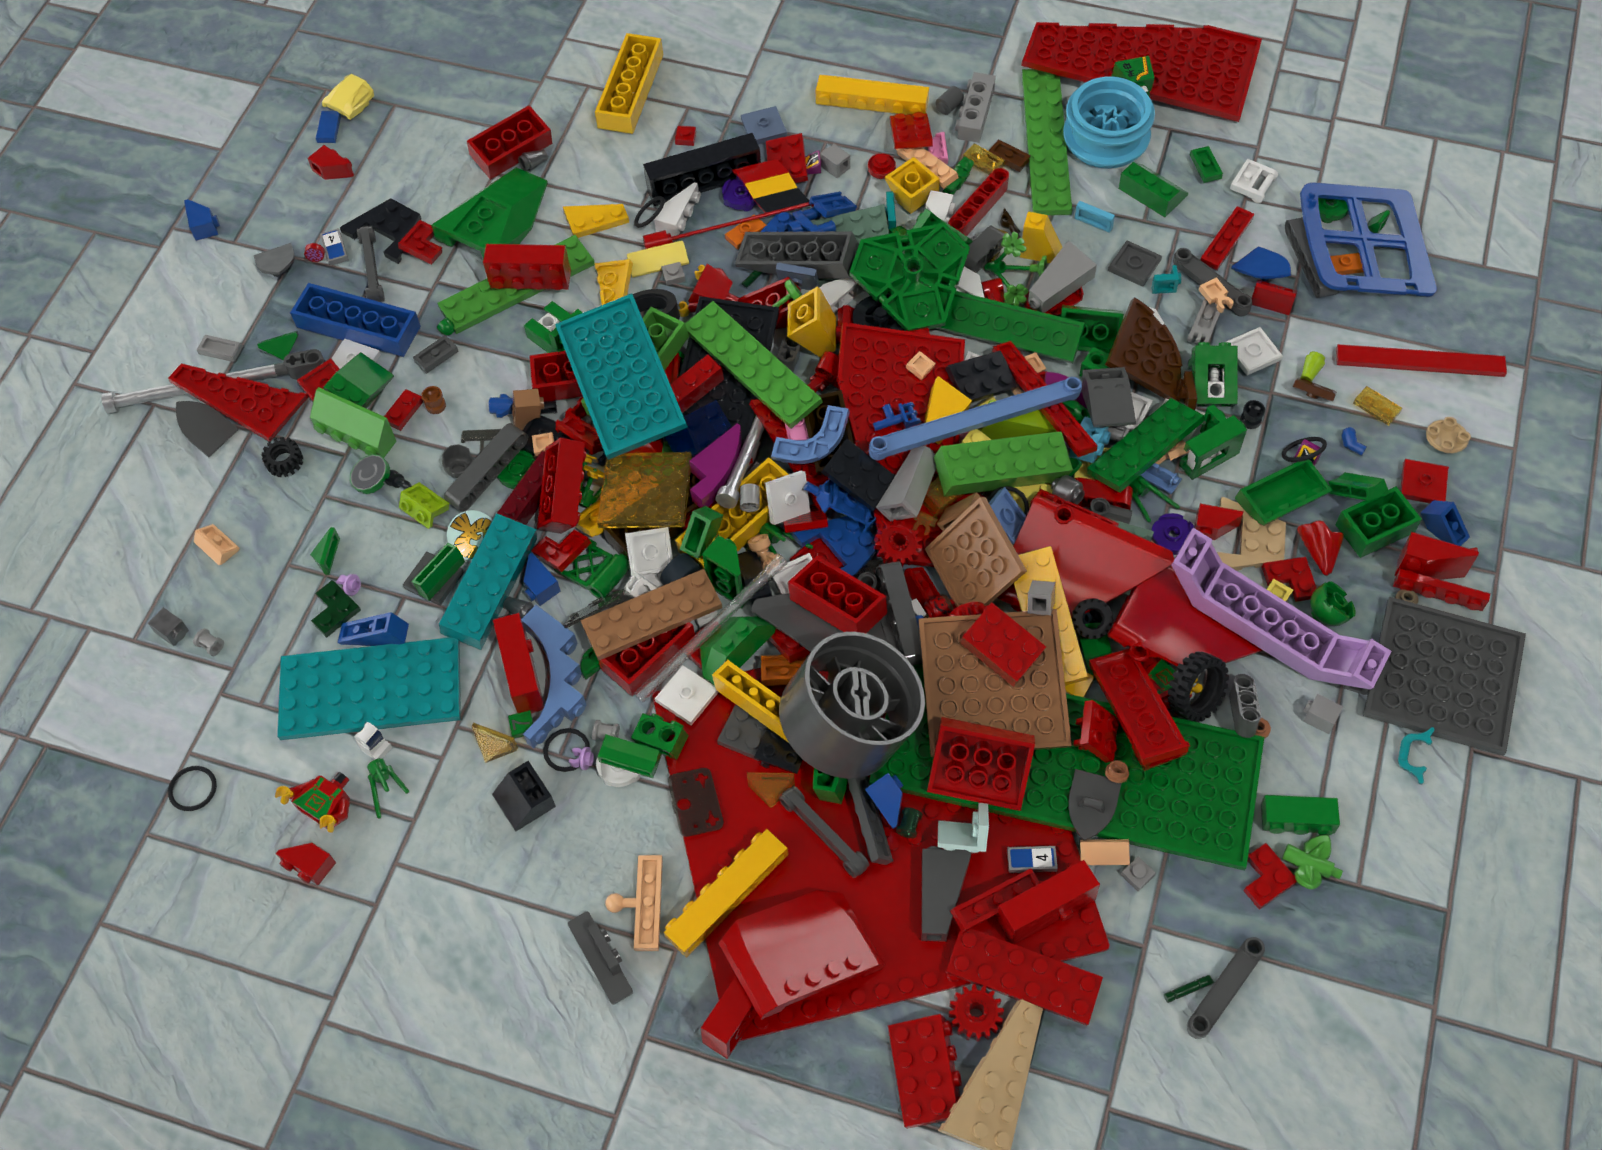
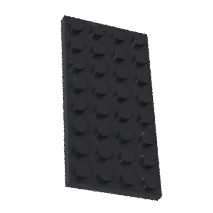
[663,296,780,451]

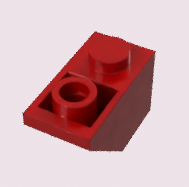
[308,145,354,180]
[276,843,336,885]

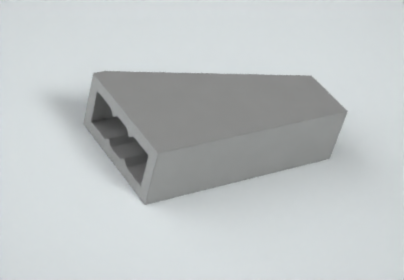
[1028,241,1097,313]
[876,446,936,521]

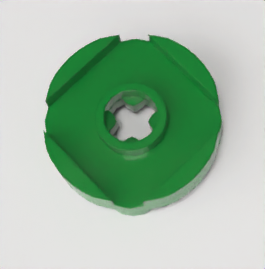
[1318,198,1348,223]

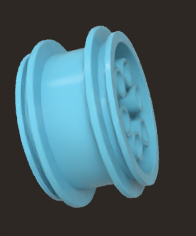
[1063,77,1155,169]

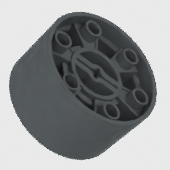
[779,632,925,779]

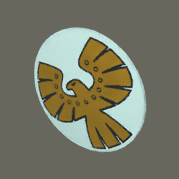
[447,510,493,561]

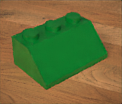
[1118,162,1188,218]
[1061,305,1124,354]
[702,535,744,608]

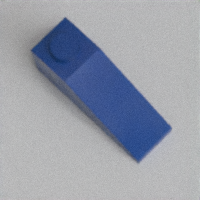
[338,612,409,646]

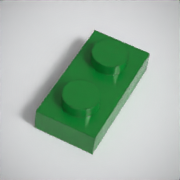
[1190,146,1223,183]

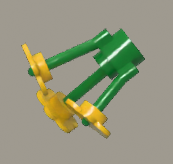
[579,454,623,507]

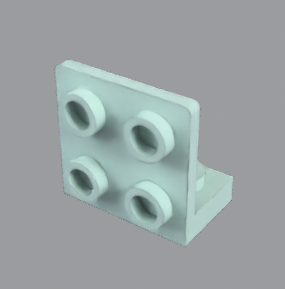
[938,803,989,853]

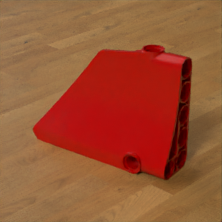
[997,495,1174,618]
[1108,565,1263,666]

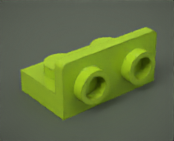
[399,482,450,529]

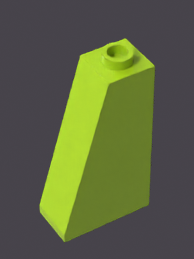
[978,400,1057,440]

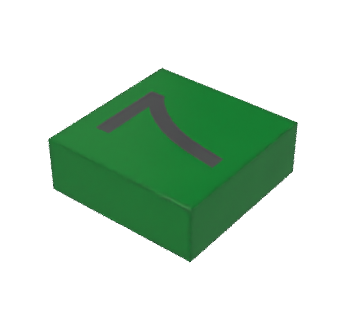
[508,710,533,739]

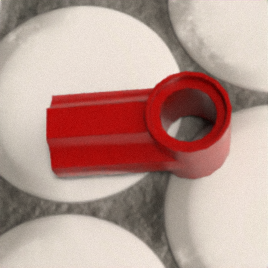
[981,278,1005,303]
[836,305,855,344]

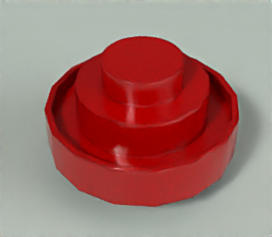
[868,153,896,179]

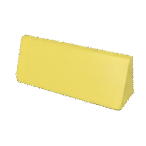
[627,241,689,278]

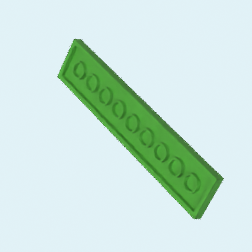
[1022,69,1072,215]

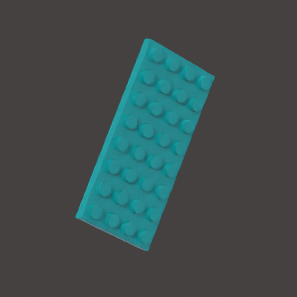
[555,293,688,460]
[277,637,461,740]

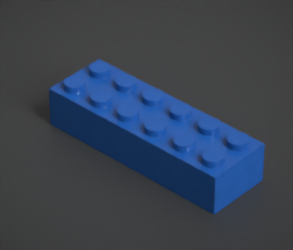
[290,283,421,357]

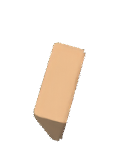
[194,524,240,565]

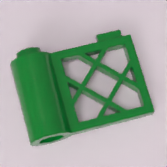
[554,539,630,600]

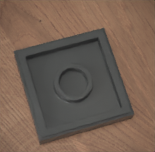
[1108,240,1162,287]

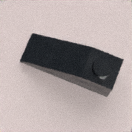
[738,550,772,607]

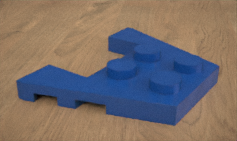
[790,516,878,578]

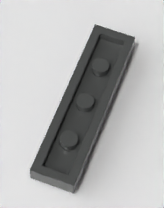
[848,776,893,865]

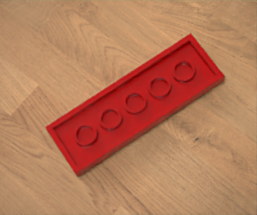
[1089,648,1188,765]
[945,928,1103,1026]

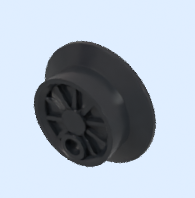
[853,295,904,331]

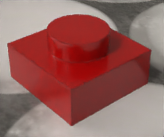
[675,126,697,146]

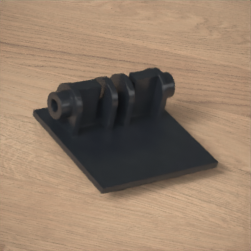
[754,727,803,774]

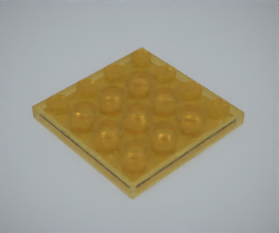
[597,452,692,528]

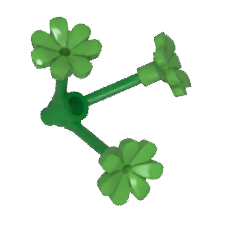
[985,232,1047,306]

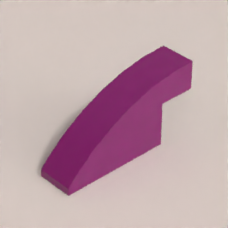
[689,423,741,508]

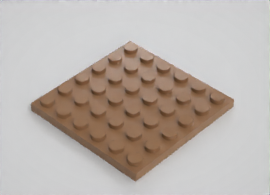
[918,609,1072,757]

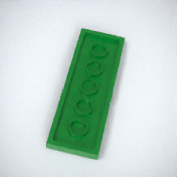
[1087,398,1204,493]

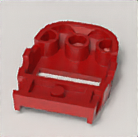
[555,397,604,455]

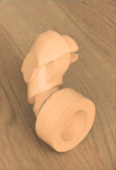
[748,534,780,574]

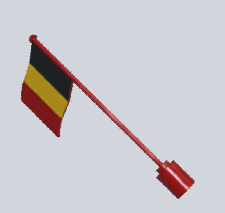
[643,159,814,249]

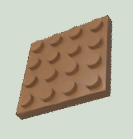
[925,497,1027,607]

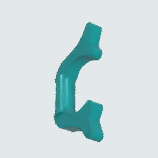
[1398,727,1435,785]

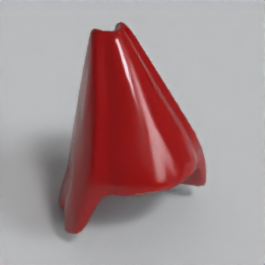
[1297,520,1344,576]

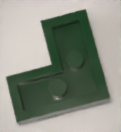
[311,580,361,638]

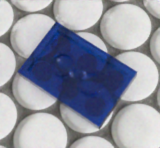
[665,400,732,466]

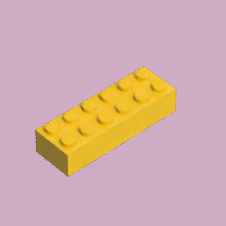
[595,33,664,134]
[675,457,789,570]
[1014,546,1088,686]

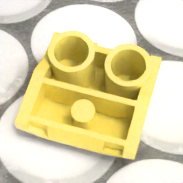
[322,74,374,120]

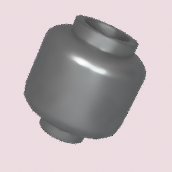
[1051,475,1085,505]

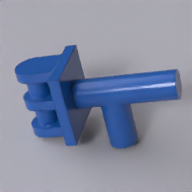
[873,402,921,431]

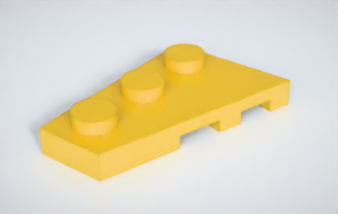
[563,204,629,238]
[594,259,633,305]

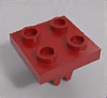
[1073,700,1119,763]

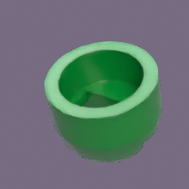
[437,318,454,336]

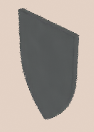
[254,243,295,277]
[176,401,238,458]
[1068,769,1121,841]

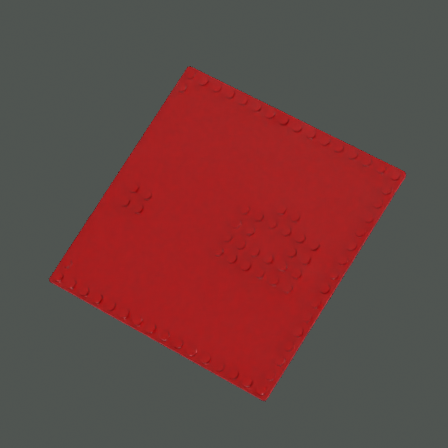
[652,668,1110,1042]

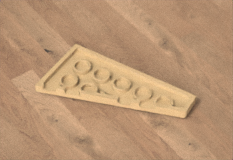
[938,1000,1043,1150]

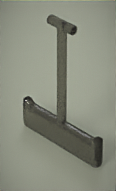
[461,429,501,454]

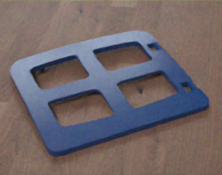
[1300,182,1437,297]

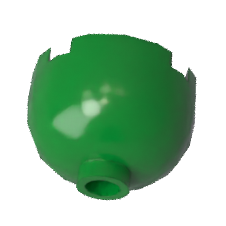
[1310,581,1356,627]

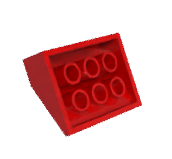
[927,717,1035,811]

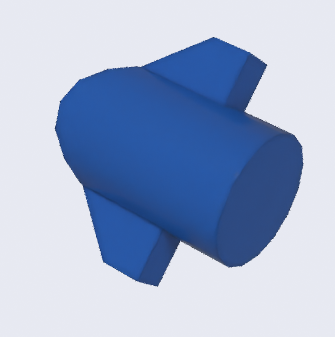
[489,394,513,418]

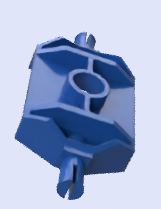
[804,479,876,533]

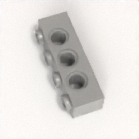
[955,72,996,143]

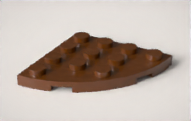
[1105,297,1183,402]

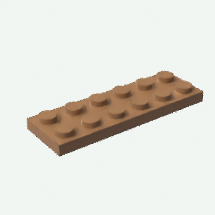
[580,569,722,661]

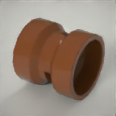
[422,386,446,414]

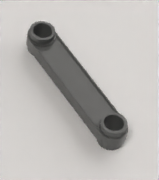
[357,226,385,302]
[1173,248,1252,317]
[779,786,870,878]
[1187,937,1265,1039]

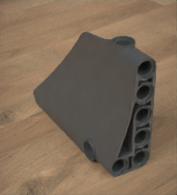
[751,561,922,666]

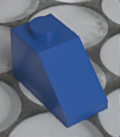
[184,199,220,241]
[1420,500,1470,546]
[524,553,561,606]
[865,773,903,829]

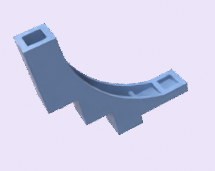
[522,605,586,749]

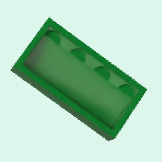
[1235,460,1333,526]

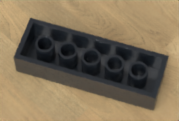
[643,133,761,206]

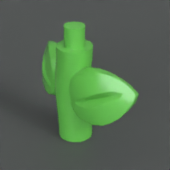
[1282,834,1343,889]

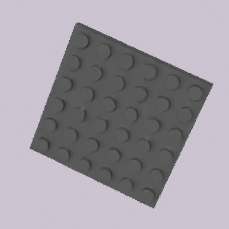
[1363,596,1526,756]

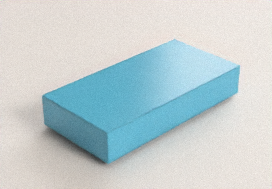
[1075,201,1115,233]

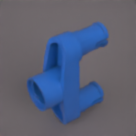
[787,207,836,232]

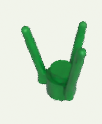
[1128,475,1180,523]
[760,522,813,566]
[367,758,409,819]

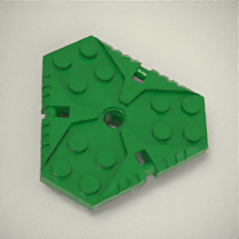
[850,222,970,331]

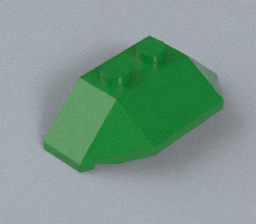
[700,616,777,686]

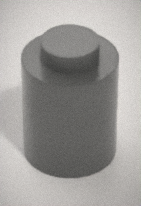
[935,86,964,115]

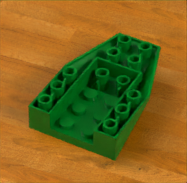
[431,167,548,259]

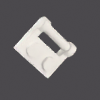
[1230,159,1278,203]

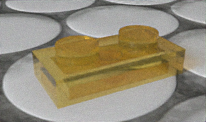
[963,143,1005,175]
[1353,386,1402,426]

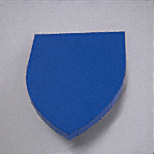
[1231,246,1291,282]

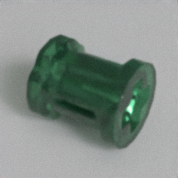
[896,807,923,839]

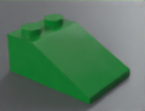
[323,352,394,409]

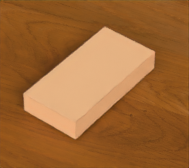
[1080,839,1130,865]

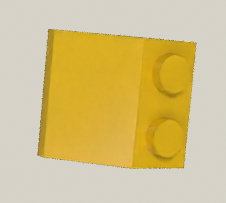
[885,157,940,214]

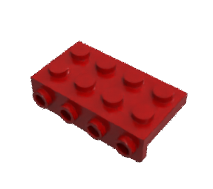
[888,1014,962,1129]

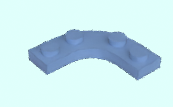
[771,405,850,464]

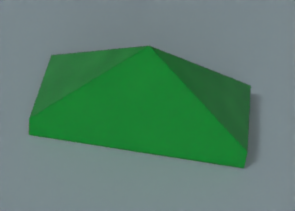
[257,331,299,360]
[310,527,340,575]

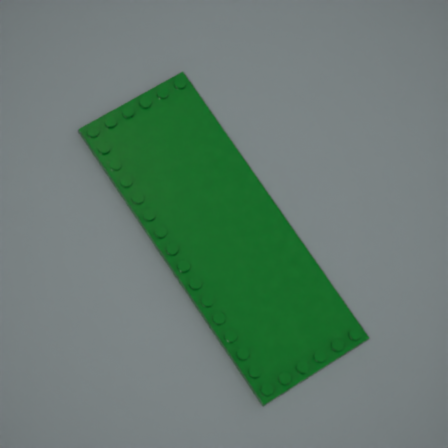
[869,664,1264,871]

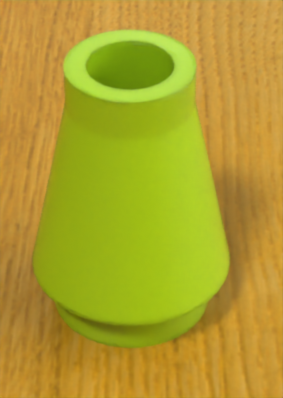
[1300,351,1325,382]

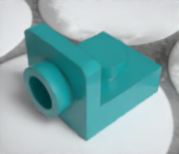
[1151,265,1182,294]

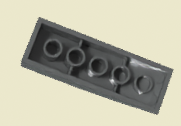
[735,231,859,279]

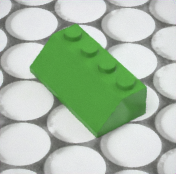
[310,387,397,458]

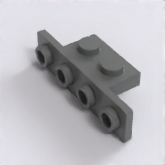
[567,911,633,1005]

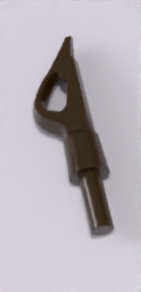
[1000,208,1022,239]

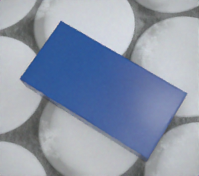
[316,111,341,143]

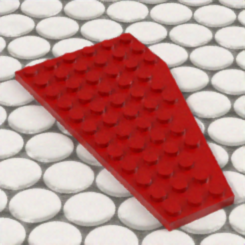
[1021,22,1262,122]
[837,322,965,567]

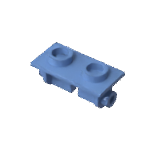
[1141,463,1182,494]

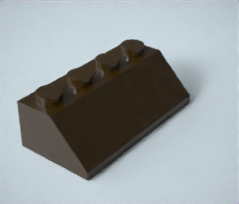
[804,390,854,476]

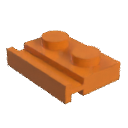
[761,655,806,686]

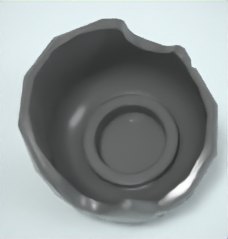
[442,444,474,478]

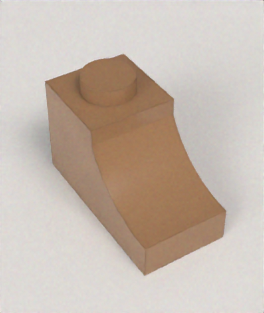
[512,389,544,430]

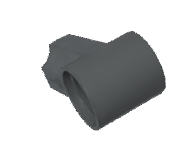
[1089,498,1133,524]

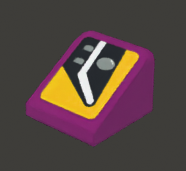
[806,150,821,174]
[1295,439,1322,466]

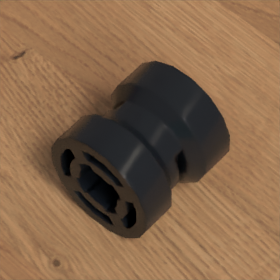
[1240,400,1265,429]

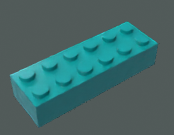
[439,513,537,650]

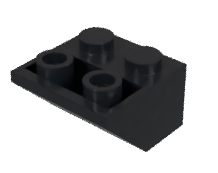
[492,760,556,832]

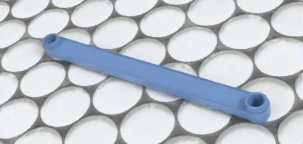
[868,377,1082,460]

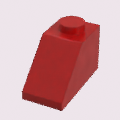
[1195,503,1244,540]

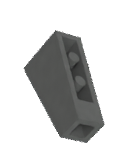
[921,846,971,942]

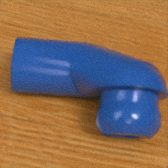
[1341,427,1367,456]

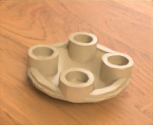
[1426,417,1471,453]

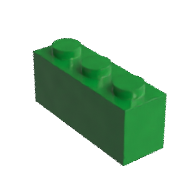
[1261,795,1340,835]

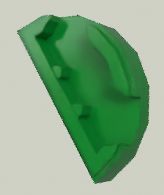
[581,647,601,680]

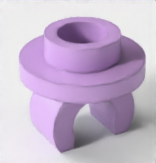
[336,574,361,596]
[569,747,594,770]

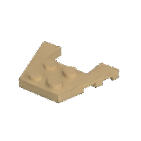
[1217,497,1286,571]

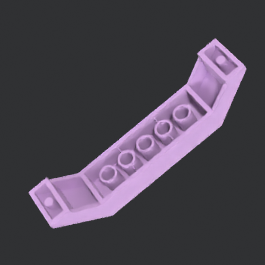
[1171,528,1391,690]

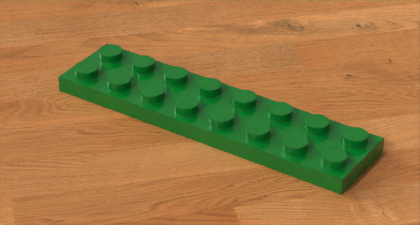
[936,291,1085,364]

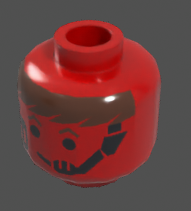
[922,594,956,618]

